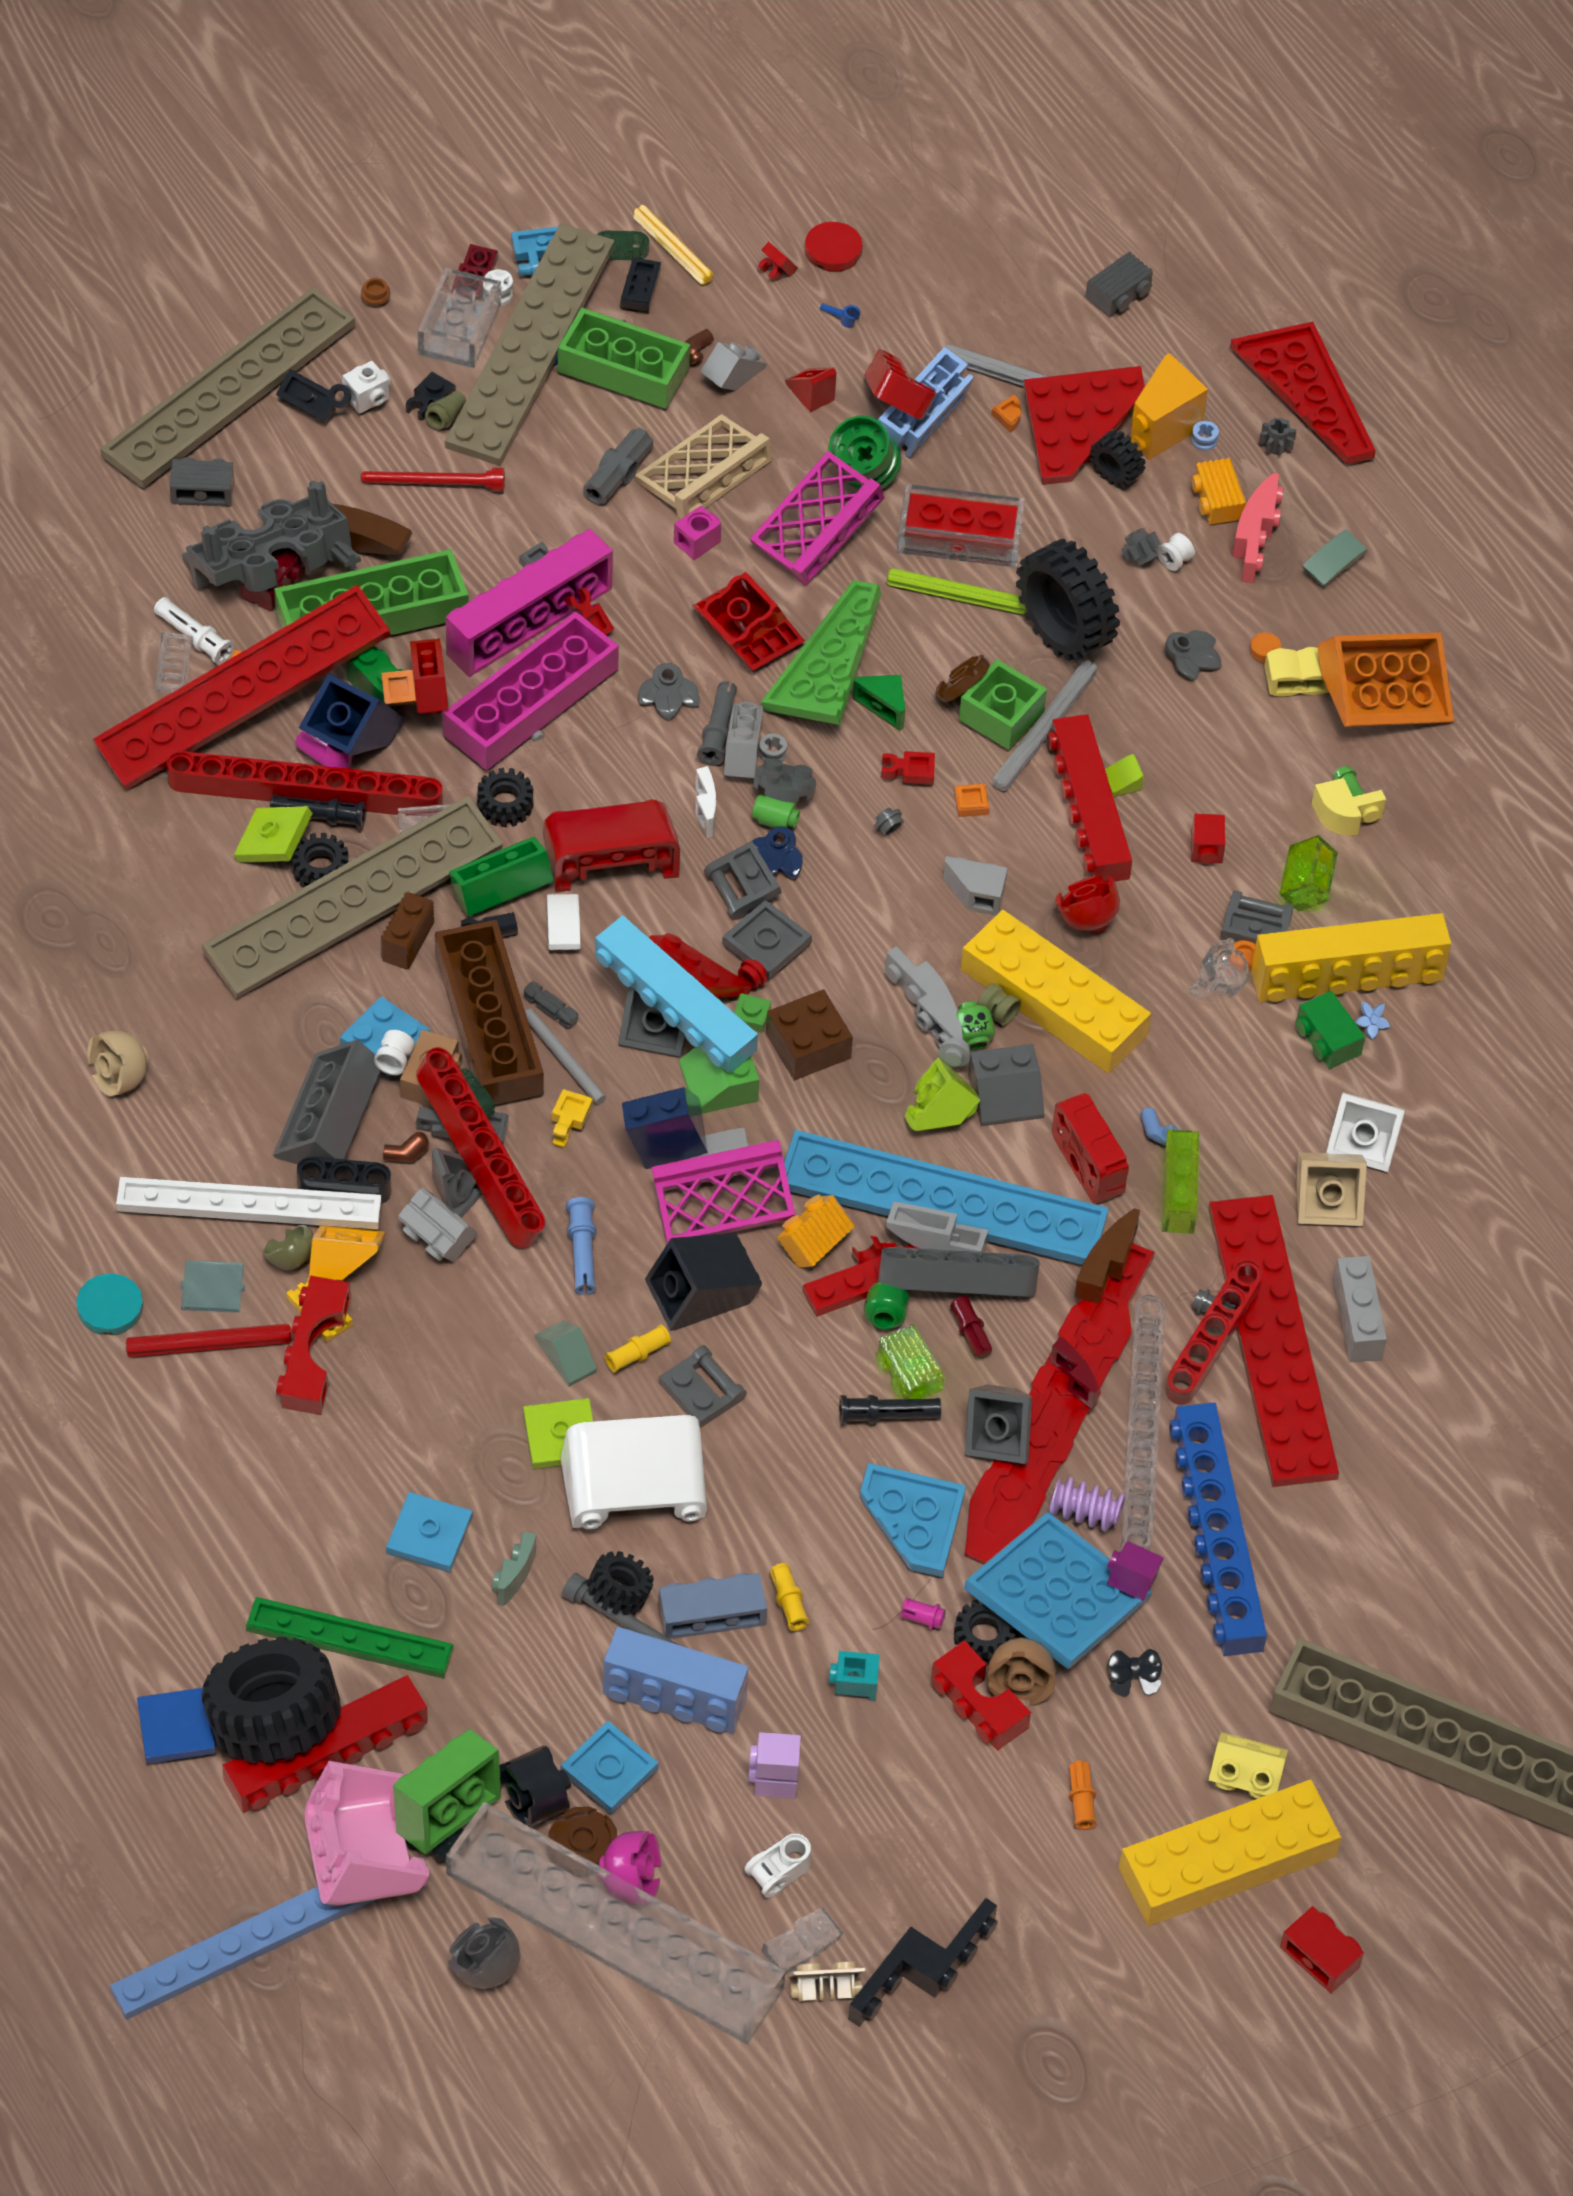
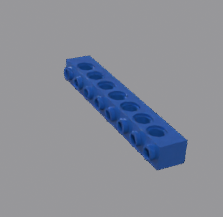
[1169,1402,1267,1656]

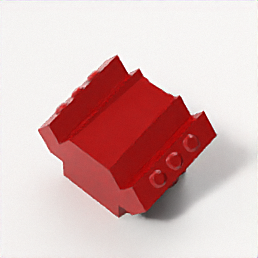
[692,571,805,671]

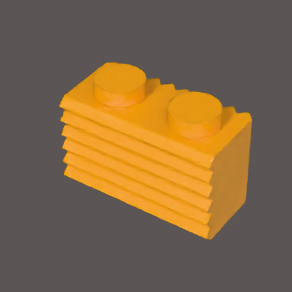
[1191,457,1247,525]
[777,1195,855,1268]

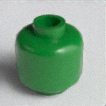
[864,1282,909,1330]

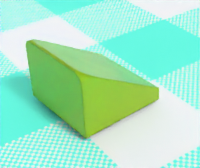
[1105,754,1144,797]

